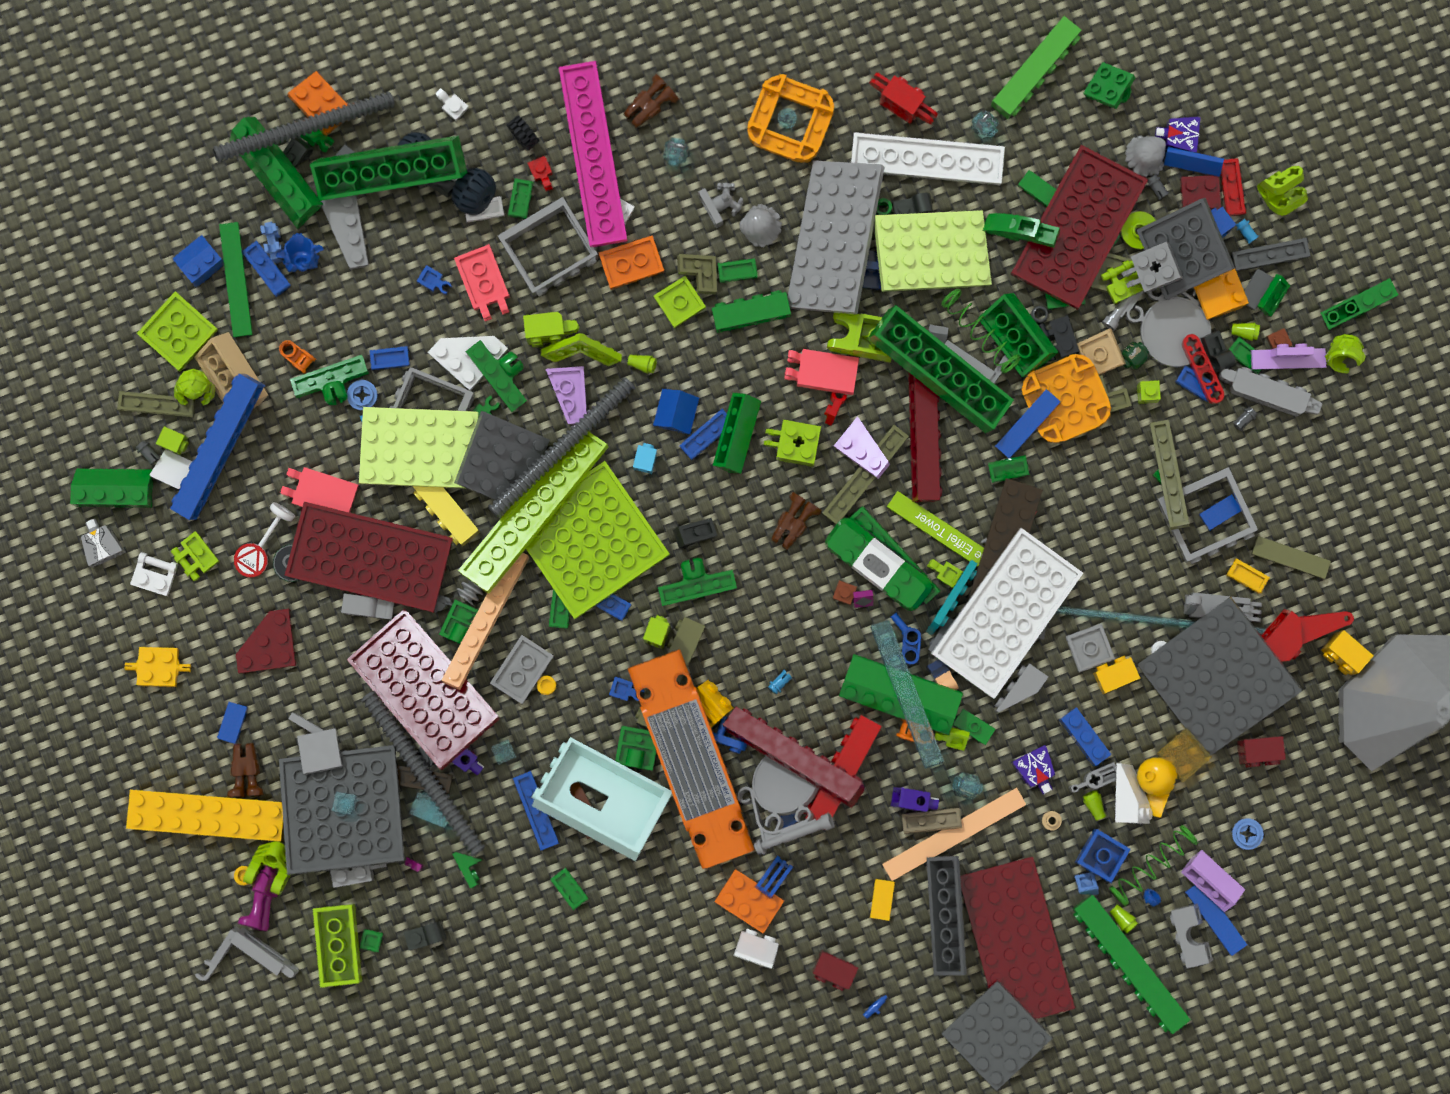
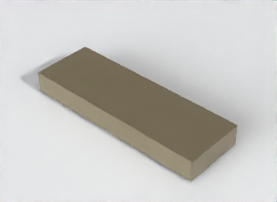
[902,808,962,834]

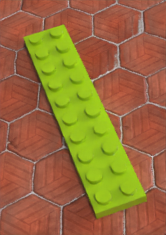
[458,431,608,594]

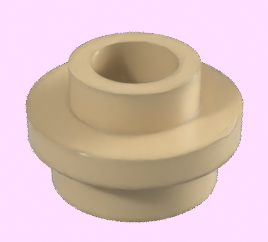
[1042,811,1062,831]

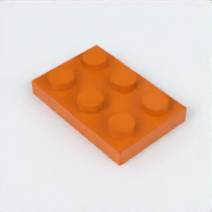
[288,71,347,136]
[599,235,664,290]
[714,869,784,934]

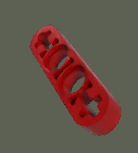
[1182,334,1224,404]

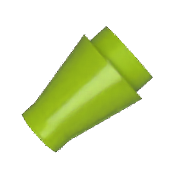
[1231,323,1260,341]
[627,354,657,374]
[1083,790,1106,820]
[1110,905,1138,933]

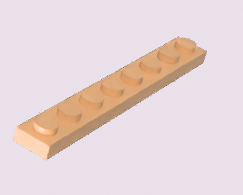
[442,553,529,690]

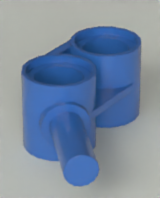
[890,613,921,665]

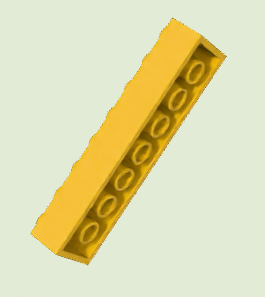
[126,790,285,841]

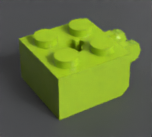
[523,312,580,347]
[763,420,821,467]

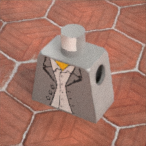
[81,519,126,568]

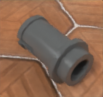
[1147,175,1169,200]
[1233,407,1257,431]
[136,440,160,465]

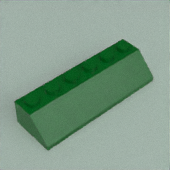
[229,117,323,229]
[839,654,963,735]

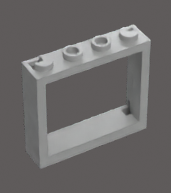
[498,197,599,297]
[390,367,475,411]
[1157,467,1258,564]

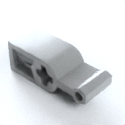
[341,594,394,620]
[1069,762,1117,792]

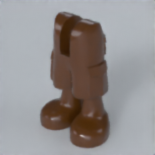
[623,74,679,128]
[771,492,822,550]
[227,743,264,798]

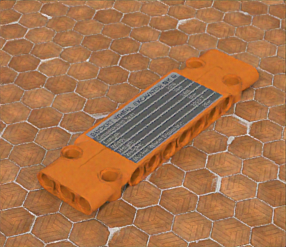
[628,649,755,869]

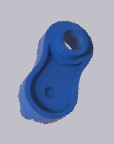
[713,716,747,754]

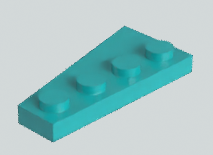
[926,560,978,636]

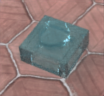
[491,739,516,765]
[332,792,356,816]

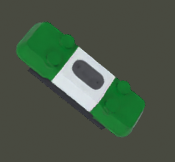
[825,518,932,611]

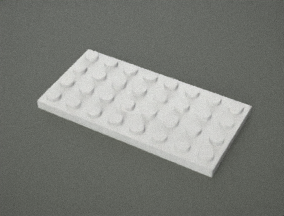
[931,528,1083,699]

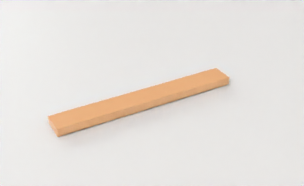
[882,788,1027,881]

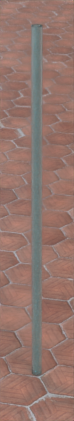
[1056,606,1267,635]

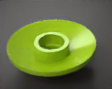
[1121,211,1156,249]

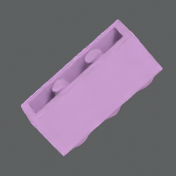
[1181,850,1245,912]

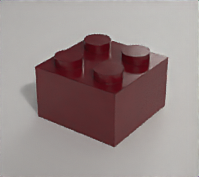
[1237,736,1286,768]
[812,950,858,991]

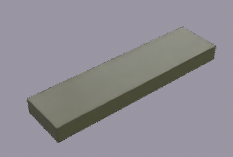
[117,391,196,418]
[1251,536,1331,580]

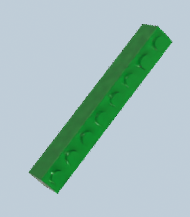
[1072,894,1191,1035]

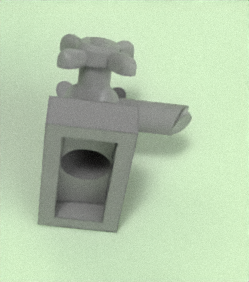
[698,183,743,228]

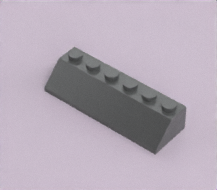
[926,856,967,975]

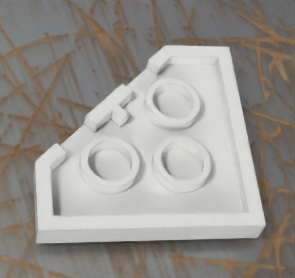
[428,336,509,391]

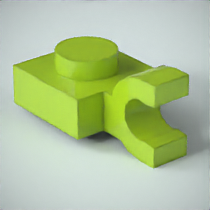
[927,559,963,588]
[934,727,970,751]

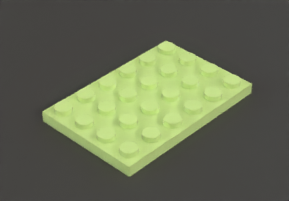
[874,210,992,292]
[359,407,479,488]

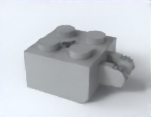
[1122,242,1183,293]
[330,864,387,888]

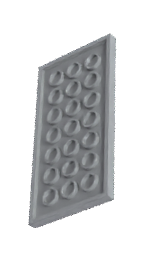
[787,161,885,314]

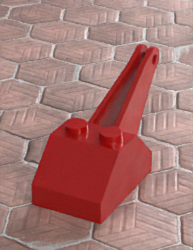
[1261,609,1354,661]

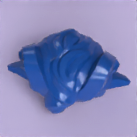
[276,233,324,272]

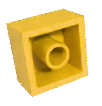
[1321,630,1374,675]

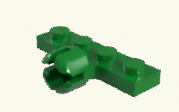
[465,340,527,412]
[290,355,369,405]
[658,558,737,606]

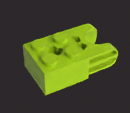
[827,313,892,363]

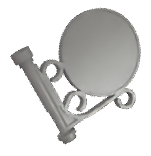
[1102,288,1211,367]
[737,756,835,854]

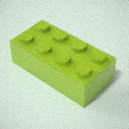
[313,904,362,987]

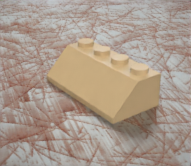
[194,332,268,408]

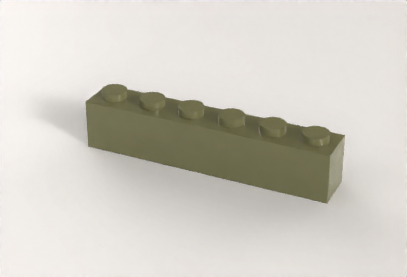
[635,617,706,728]

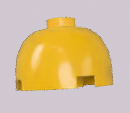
[1137,757,1177,796]

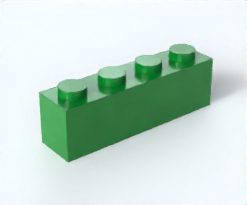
[712,290,791,333]
[712,393,761,474]

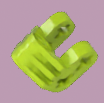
[1257,166,1308,216]
[243,841,291,895]

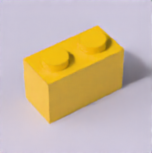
[1093,656,1140,694]

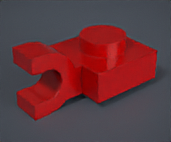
[528,156,553,192]
[824,392,848,426]

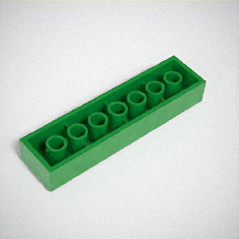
[310,135,468,201]
[868,305,1014,433]

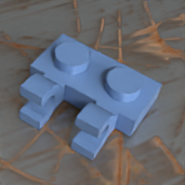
[260,222,283,263]

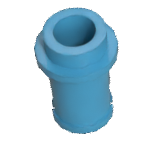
[1236,219,1259,244]
[768,670,792,694]

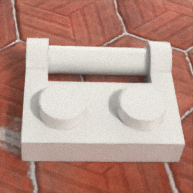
[130,552,178,597]

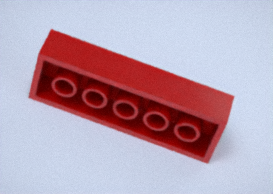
[804,715,882,830]

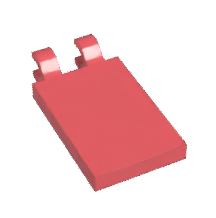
[454,245,510,322]
[784,349,859,395]
[280,467,359,513]

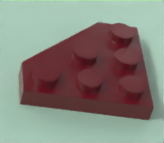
[236,609,296,674]

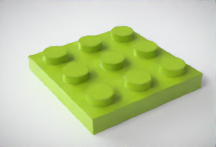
[137,291,218,372]

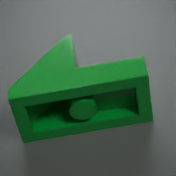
[452,852,483,889]

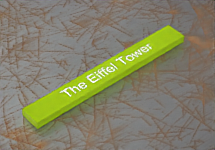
[887,491,984,567]

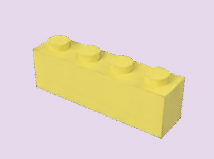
[413,486,480,546]

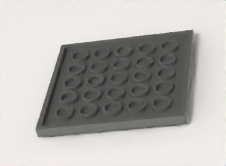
[1137,596,1303,757]
[279,745,405,875]

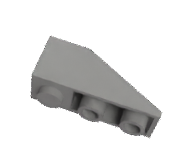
[994,663,1048,713]

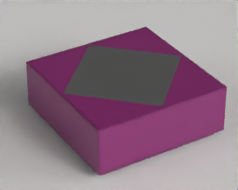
[853,590,873,608]

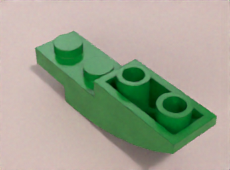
[983,213,1060,248]
[1320,278,1399,330]

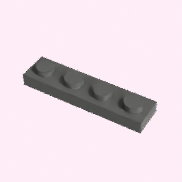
[1231,238,1311,272]

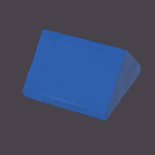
[653,389,699,435]

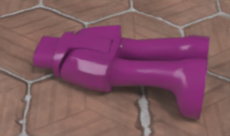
[237,865,278,932]

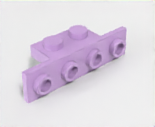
[1251,344,1326,369]

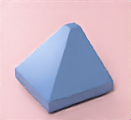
[1075,872,1099,895]

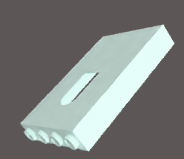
[532,737,672,861]

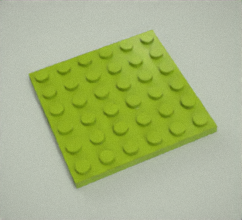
[526,461,670,620]

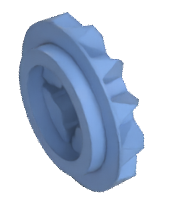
[347,380,378,411]
[1232,818,1263,850]

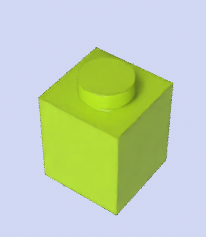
[1137,380,1161,404]
[156,427,189,455]

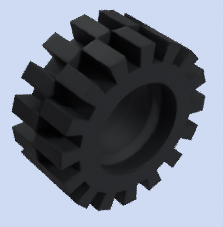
[506,115,540,151]

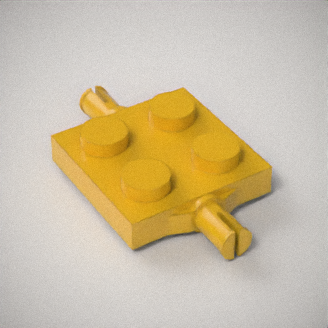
[124,647,191,687]

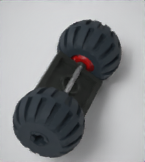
[398,132,496,215]

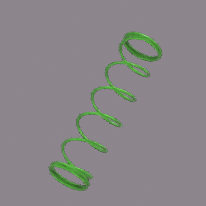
[941,289,1021,373]
[1109,825,1198,906]

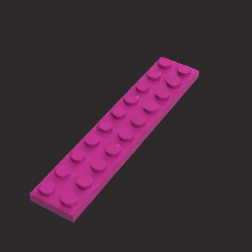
[559,61,628,247]

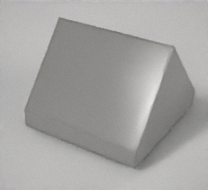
[929,324,948,344]

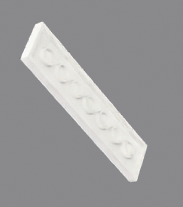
[851,133,1005,185]

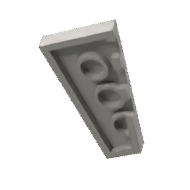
[321,195,369,270]

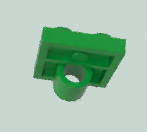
[1083,62,1135,109]
[439,600,478,644]
[615,726,656,771]

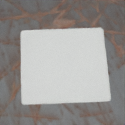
[150,450,192,489]

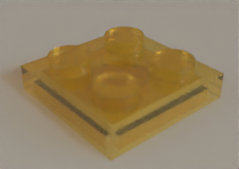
[1157,728,1212,783]

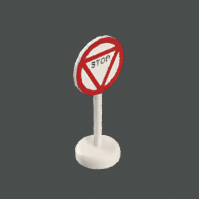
[234,502,295,577]

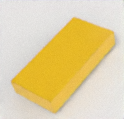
[1226,558,1270,594]
[870,879,895,921]

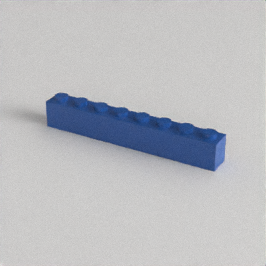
[170,373,265,520]

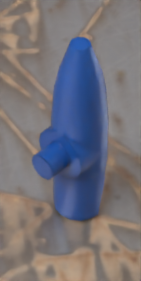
[863,995,887,1019]

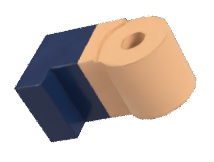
[926,659,959,690]

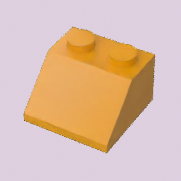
[1194,269,1249,320]

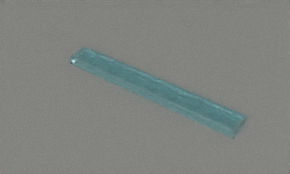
[870,620,944,769]

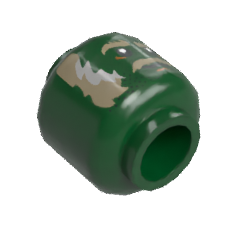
[1121,342,1149,370]

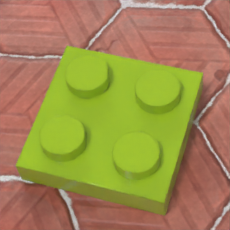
[653,276,706,328]

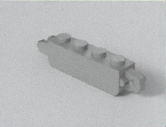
[1218,367,1322,417]

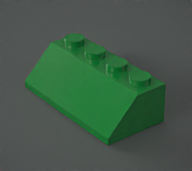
[978,293,1058,377]
[70,468,153,508]

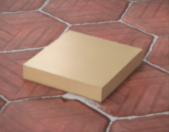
[1078,329,1126,376]

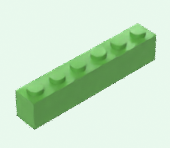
[991,16,1081,119]

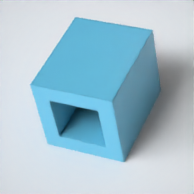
[633,443,657,474]

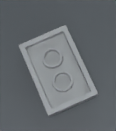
[490,635,554,705]

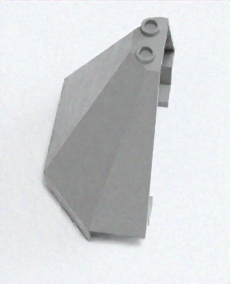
[1338,635,1450,771]

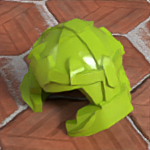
[1325,334,1366,374]
[174,369,215,406]

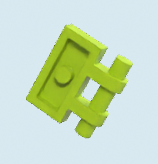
[1101,260,1144,305]
[171,531,220,581]

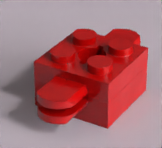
[869,72,938,125]

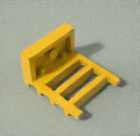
[697,680,734,728]

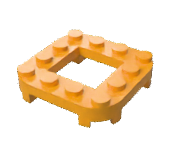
[748,74,834,163]

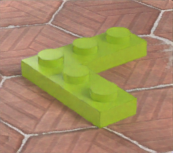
[541,333,622,366]

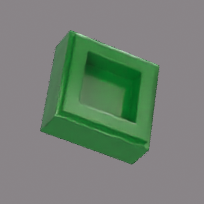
[359,929,384,952]

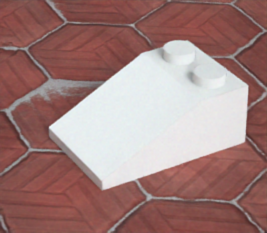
[1115,763,1152,824]
[734,929,779,968]

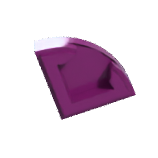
[404,857,424,872]

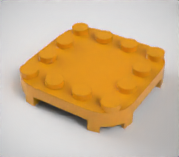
[1022,354,1111,443]

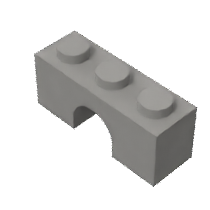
[1170,903,1213,968]

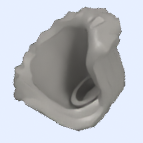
[1125,136,1166,177]
[740,204,782,247]

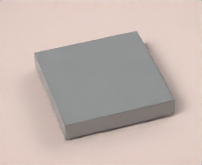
[1065,623,1115,673]
[297,729,343,775]

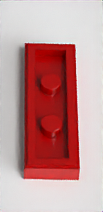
[1220,158,1246,217]

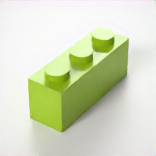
[643,615,671,649]

